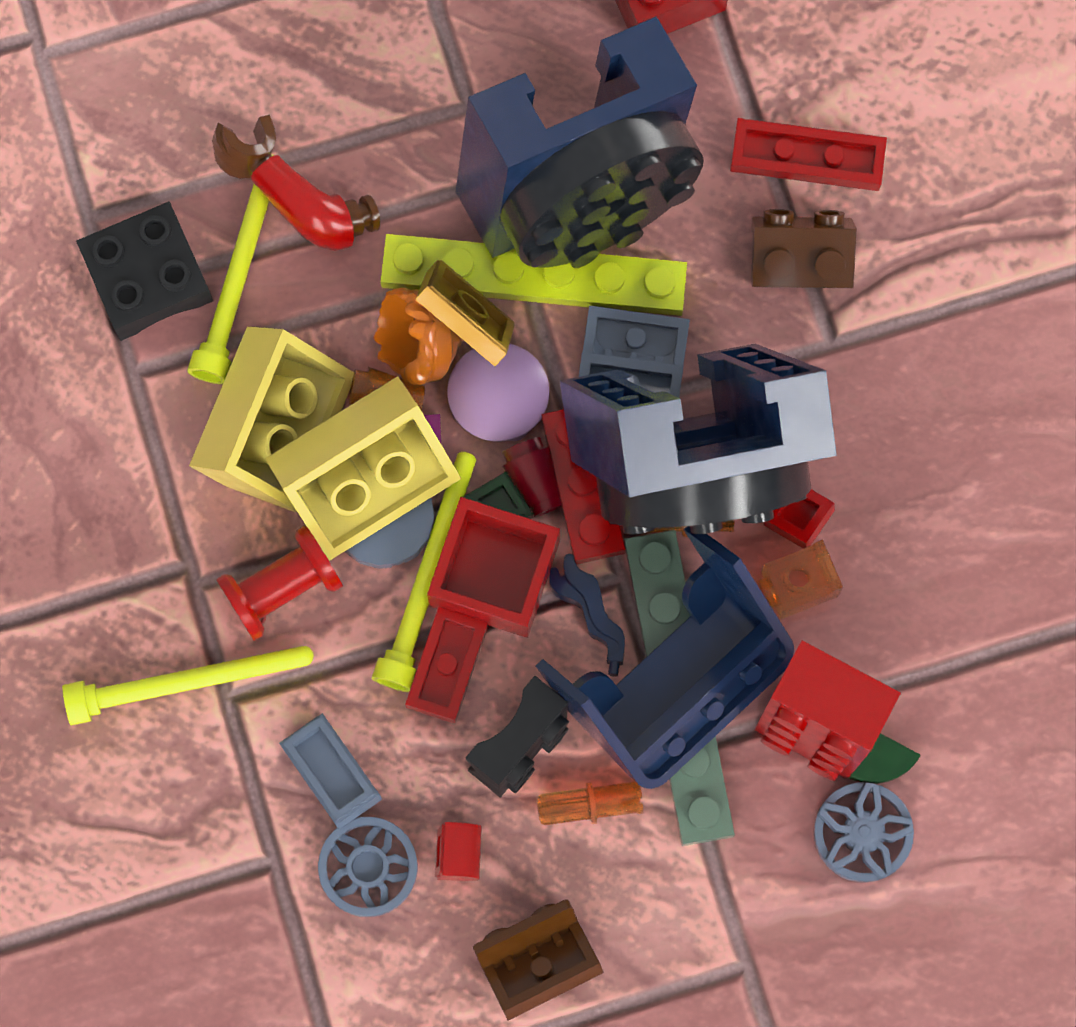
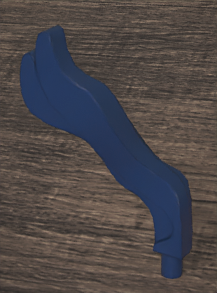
[549,554,625,677]

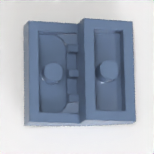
[579,305,690,398]

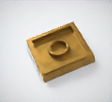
[415,260,515,366]

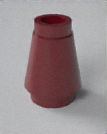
[502,437,563,517]

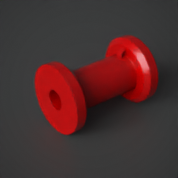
[216,525,343,641]

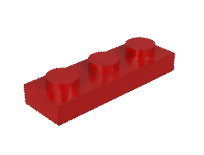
[730,118,887,191]
[541,409,625,564]

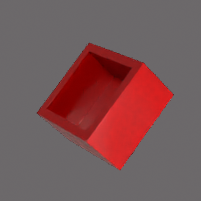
[427,497,560,638]

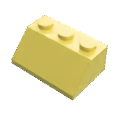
[189,327,356,512]
[265,376,461,561]

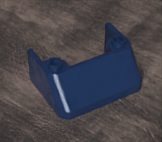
[535,526,794,789]

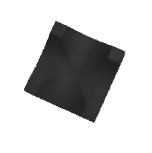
[76,201,213,341]
[465,676,569,798]

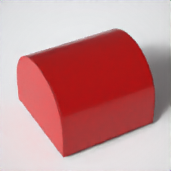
[435,822,482,881]

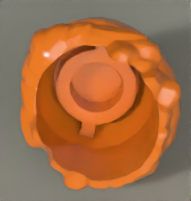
[373,288,463,385]

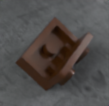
[751,209,857,288]
[473,899,604,1021]

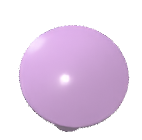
[447,344,549,442]

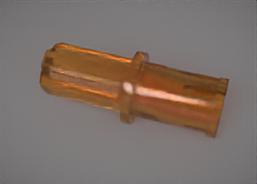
[537,780,643,825]

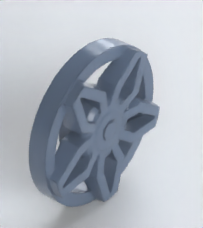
[814,782,914,883]
[318,817,418,917]

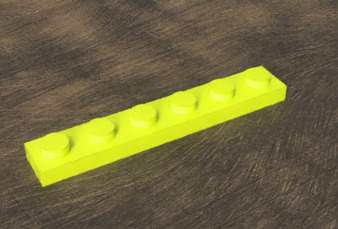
[380,234,687,316]

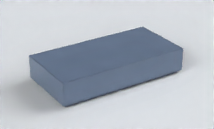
[279,713,382,830]

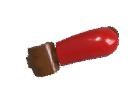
[212,114,380,251]

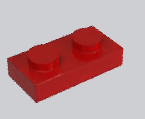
[405,607,488,724]

